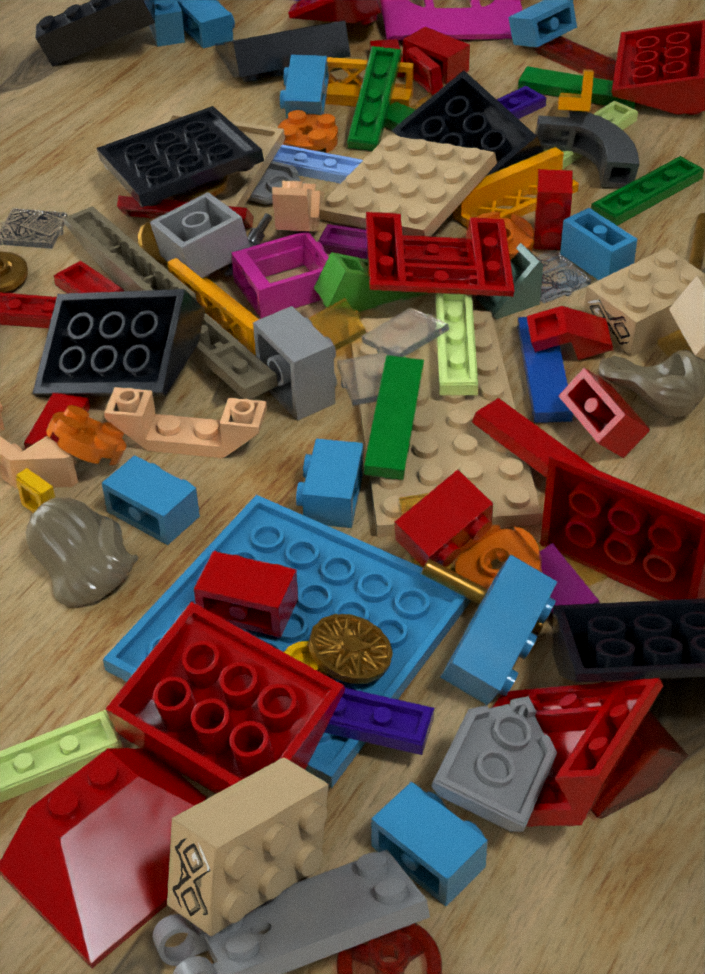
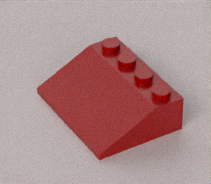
[612,20,705,115]
[540,452,705,600]
[105,601,345,794]

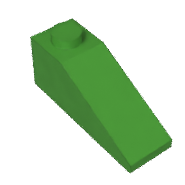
[314,252,428,313]

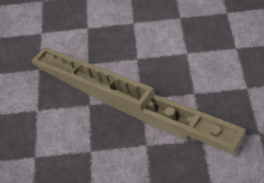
[63,206,278,400]

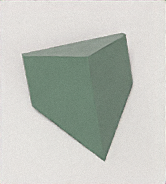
[475,243,543,319]

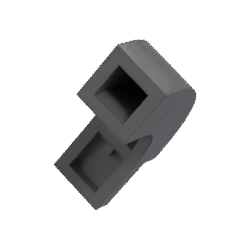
[535,110,640,188]

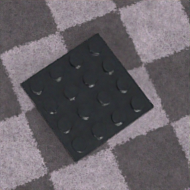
[96,106,264,207]

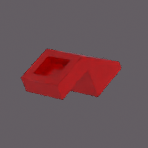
[527,306,614,360]

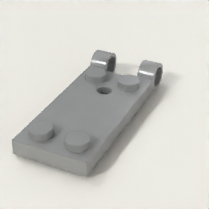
[153,849,430,974]

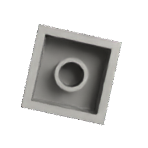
[150,192,250,278]
[253,306,337,421]

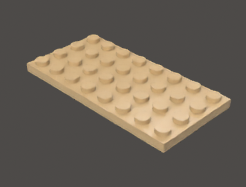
[348,310,541,537]

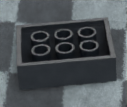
[35,0,155,67]
[215,21,351,82]
[392,70,544,176]
[32,289,205,397]
[552,598,705,683]

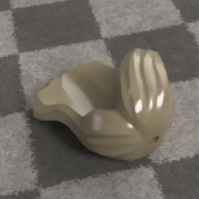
[599,350,705,418]
[26,497,138,607]

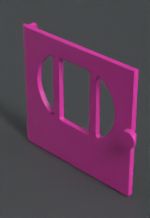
[380,0,523,42]

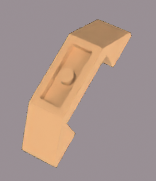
[272,181,324,231]
[104,387,267,458]
[0,402,78,489]

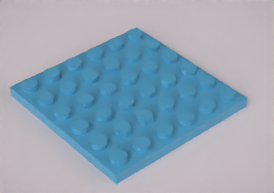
[103,495,471,788]

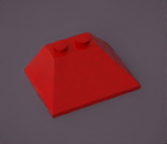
[288,0,381,25]
[365,212,515,297]
[492,678,663,827]
[0,748,207,969]

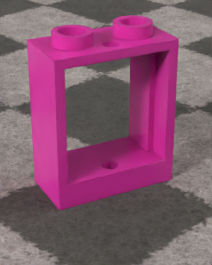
[231,231,329,319]

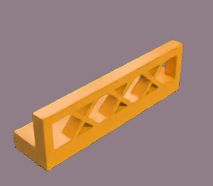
[325,57,413,107]
[558,69,594,112]
[453,147,579,229]
[167,258,259,356]

